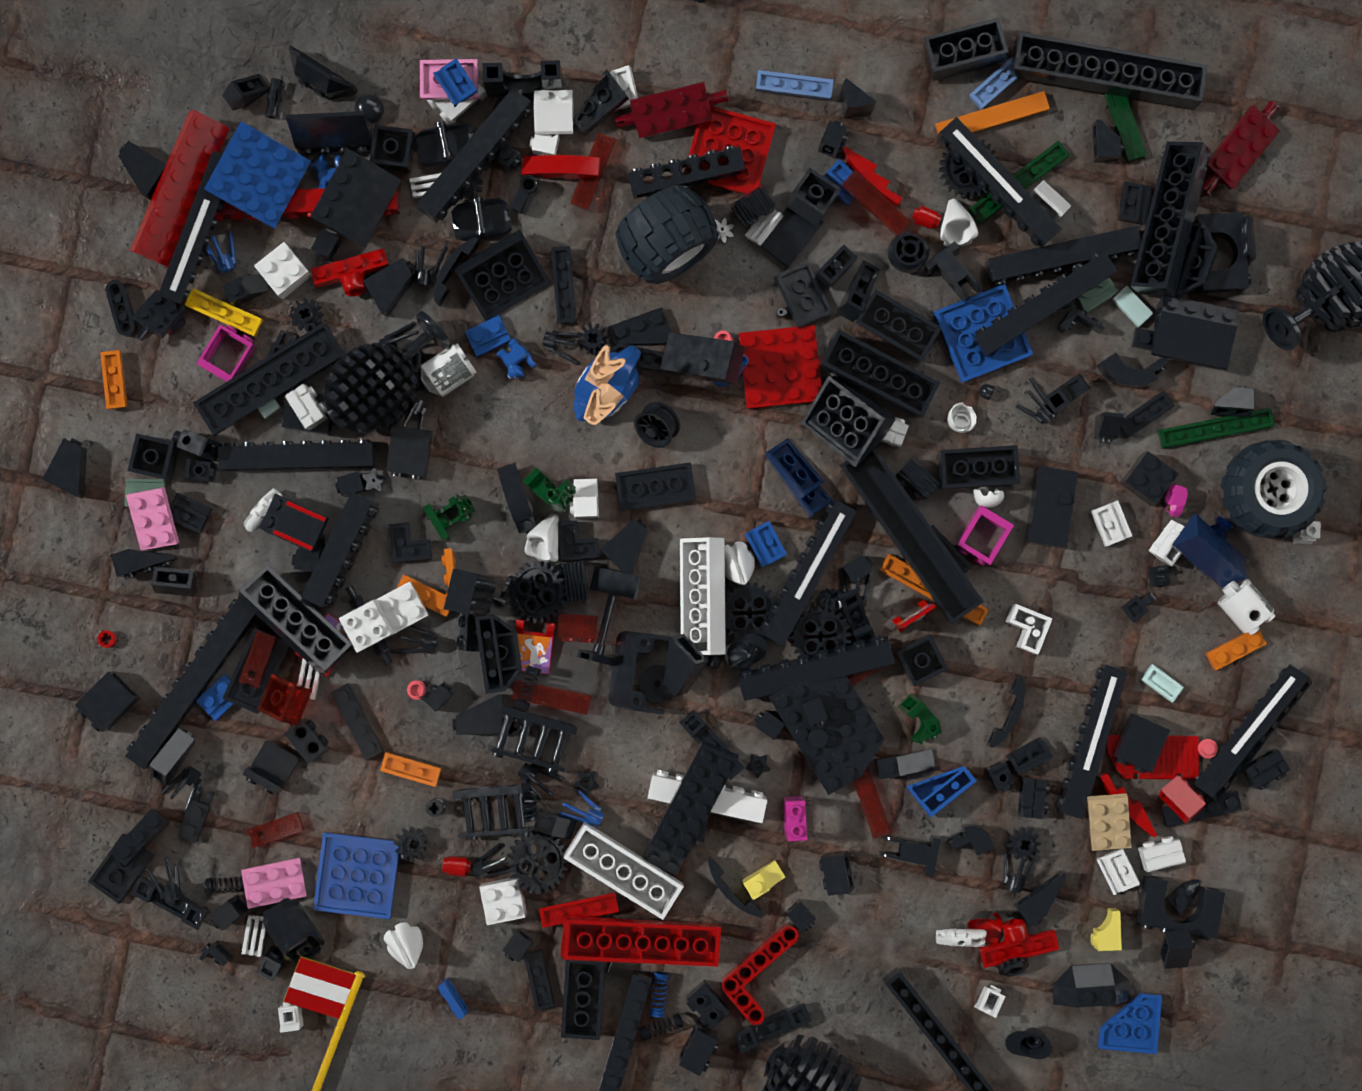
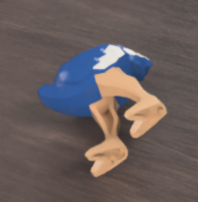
[573,345,641,425]

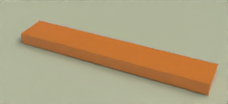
[935,91,1050,134]
[879,554,989,626]

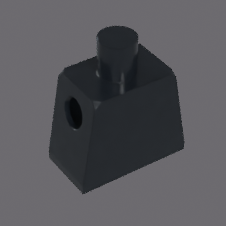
[172,429,223,462]

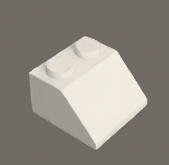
[534,90,574,134]
[1030,180,1071,222]

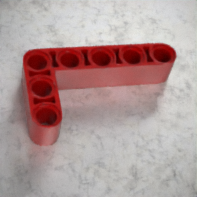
[722,923,799,1025]

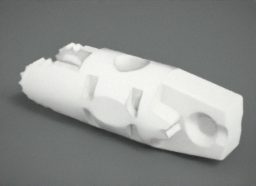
[244,488,283,532]
[936,928,987,947]

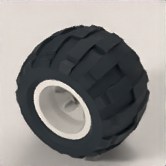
[615,185,719,284]
[1221,440,1327,539]

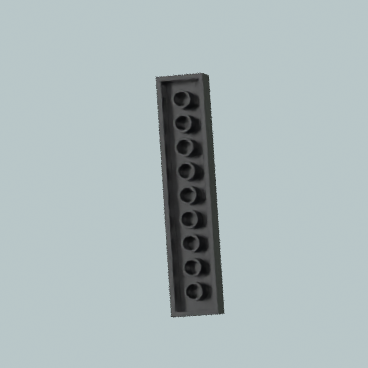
[1009,32,1208,109]

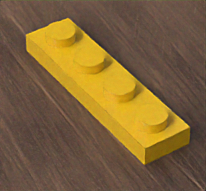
[185,288,263,337]

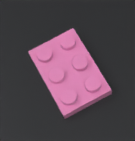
[420,59,479,100]
[126,487,179,550]
[241,857,307,909]

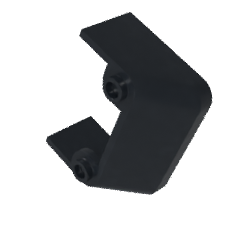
[608,631,671,715]

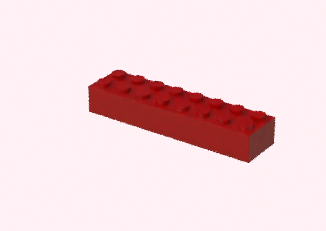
[129,110,230,268]
[561,916,721,967]

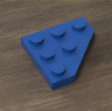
[1097,992,1162,1054]

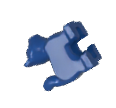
[311,155,341,189]
[496,338,537,379]

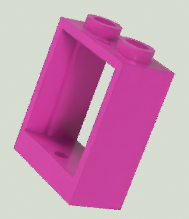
[196,324,257,382]
[955,505,1014,566]
[783,796,807,841]

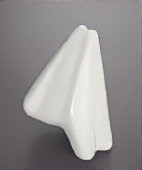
[940,199,978,247]
[525,514,559,562]
[724,542,755,585]
[384,922,423,969]

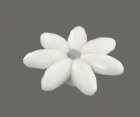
[715,218,734,243]

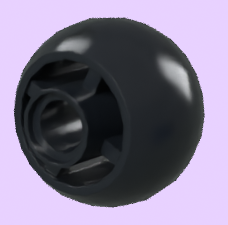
[888,231,929,273]

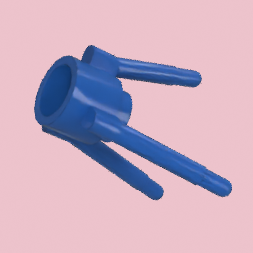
[205,231,237,273]
[560,790,605,827]

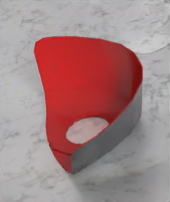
[968,910,1003,945]

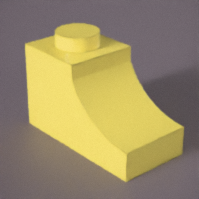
[742,860,785,900]
[1090,908,1122,951]

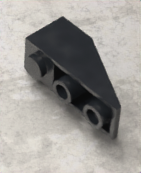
[110,549,177,580]

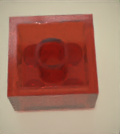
[557,614,599,643]
[258,674,312,726]

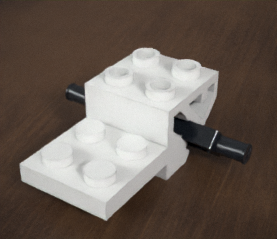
[339,581,429,665]

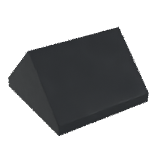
[840,78,877,118]

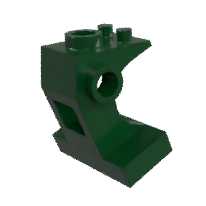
[523,468,576,512]
[423,494,475,541]
[897,693,942,745]

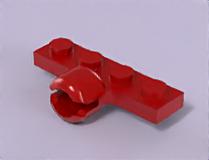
[311,248,389,297]
[539,892,619,928]
[979,918,1059,968]

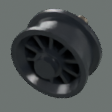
[634,402,680,448]

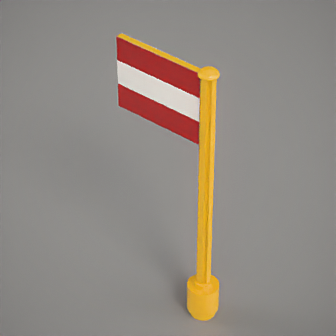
[283,956,365,1091]

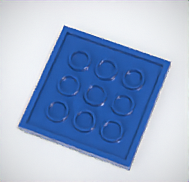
[204,121,311,229]
[933,284,1033,383]
[313,832,399,919]

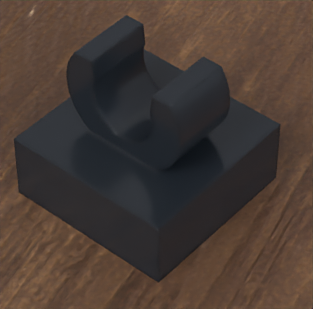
[1147,565,1171,587]

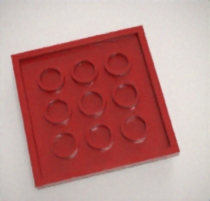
[683,106,776,195]
[739,325,821,409]

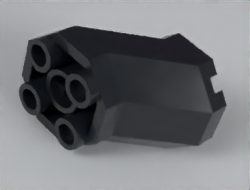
[262,898,325,964]

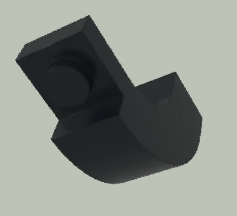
[1096,352,1169,388]
[497,463,537,534]

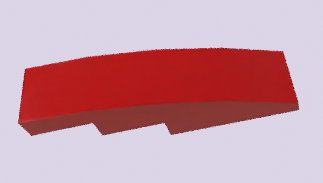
[841,146,902,208]
[521,155,601,180]
[1097,772,1157,838]

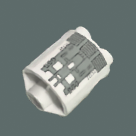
[421,344,477,397]
[1218,579,1275,635]

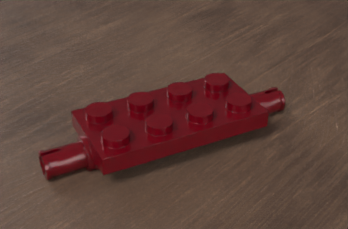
[615,81,729,138]
[1201,100,1280,196]

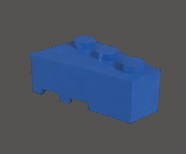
[906,766,976,818]

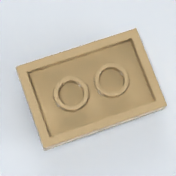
[1087,793,1131,851]

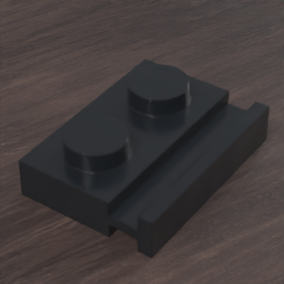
[1117,181,1152,224]
[170,492,213,534]

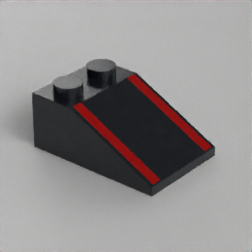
[259,493,329,553]

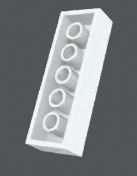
[680,537,725,655]
[648,770,767,823]
[564,822,684,920]

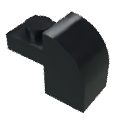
[1044,373,1091,414]
[947,824,995,856]

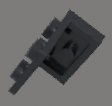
[242,740,299,795]

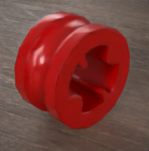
[97,630,117,648]

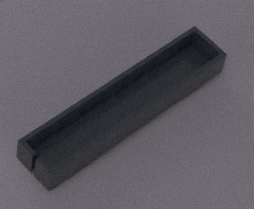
[840,448,984,624]

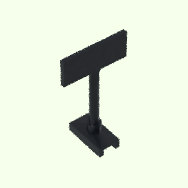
[577,567,642,666]

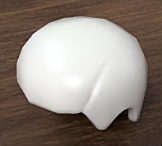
[947,402,977,433]
[973,487,1004,508]

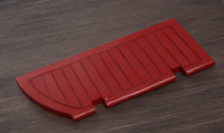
[1106,735,1199,780]

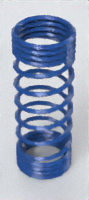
[649,972,669,1018]

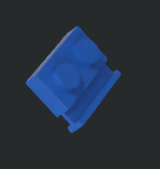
[433,58,478,107]
[823,159,867,206]
[465,315,511,357]
[745,521,787,568]
[196,674,234,721]
[438,977,469,1020]

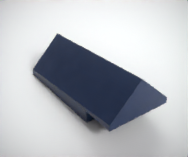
[765,438,832,519]
[1172,513,1247,588]

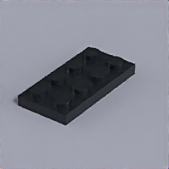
[615,462,696,511]
[222,628,290,714]

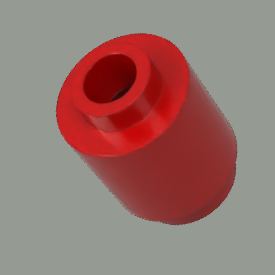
[912,205,942,230]
[442,856,471,877]

